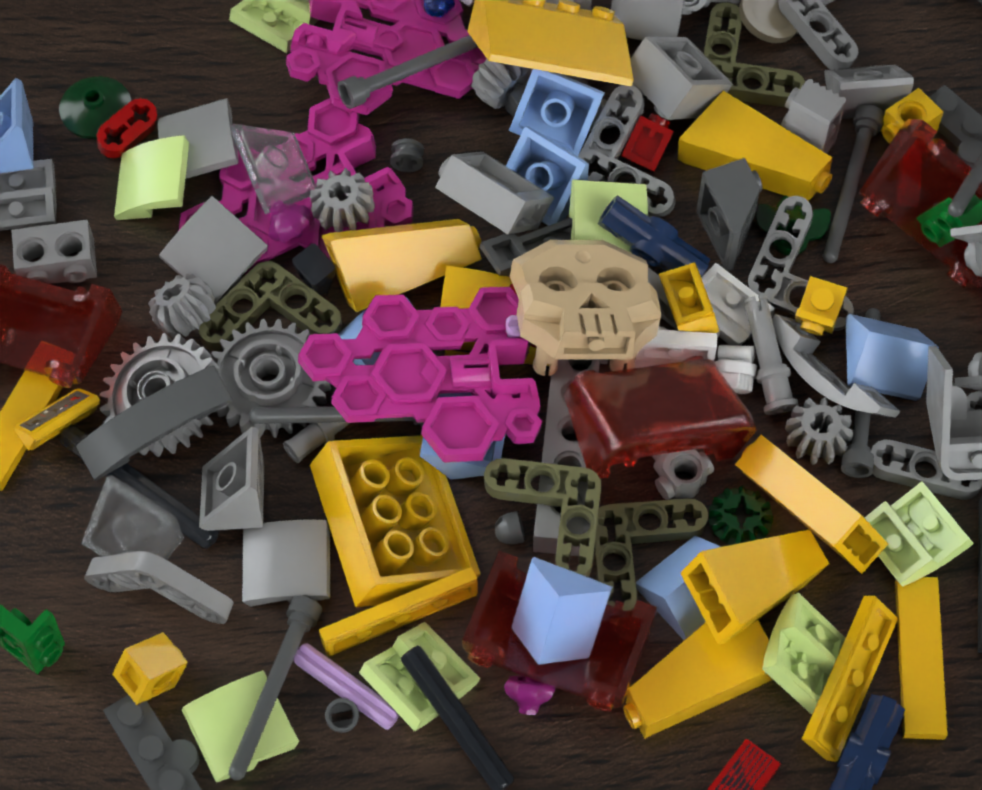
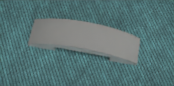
[772,314,900,418]

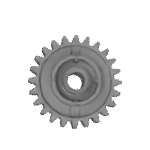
[211,319,331,438]
[99,333,223,457]

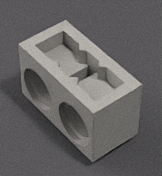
[12,220,97,288]

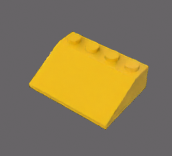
[468,0,634,86]
[310,435,481,608]

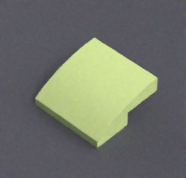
[230,0,319,53]
[114,135,189,220]
[569,179,648,253]
[864,481,974,587]
[762,592,845,714]
[359,622,481,731]
[182,670,299,783]

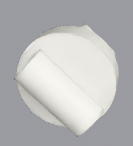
[712,345,757,394]

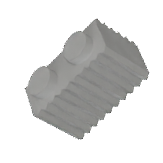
[781,79,846,154]

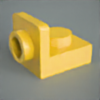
[795,276,847,336]

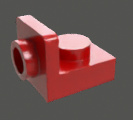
[621,113,674,172]

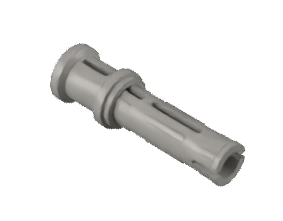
[743,295,799,415]

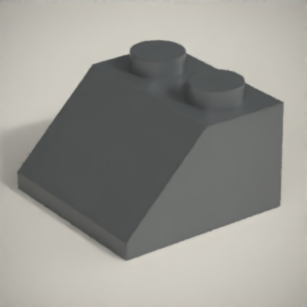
[696,158,762,271]

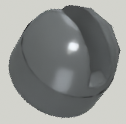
[495,511,526,545]
[325,698,359,733]

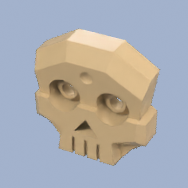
[510,240,661,376]

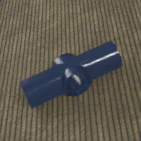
[598,195,710,277]
[829,694,905,790]

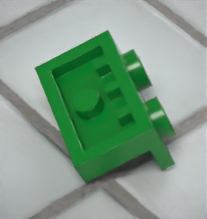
[917,194,982,247]
[0,604,65,675]

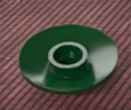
[59,76,132,139]

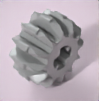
[471,59,533,109]
[310,167,375,232]
[148,273,216,338]
[785,397,853,466]

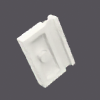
[701,263,775,346]
[635,326,717,373]

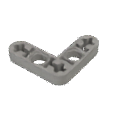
[778,0,858,70]
[578,85,676,218]
[748,196,854,331]
[870,391,982,500]
[84,551,234,624]

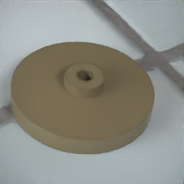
[739,0,797,43]

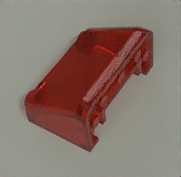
[859,119,982,288]
[0,264,123,388]
[564,356,757,478]
[462,551,657,711]

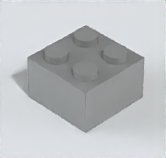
[630,37,733,120]

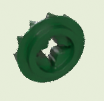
[709,485,774,545]

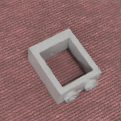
[435,152,554,235]

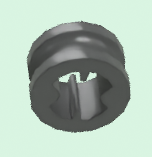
[390,139,424,172]

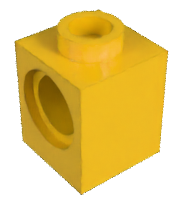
[881,88,944,148]
[112,632,188,705]

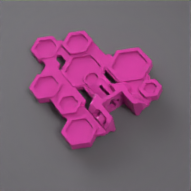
[286,0,487,115]
[179,98,414,275]
[298,287,542,462]

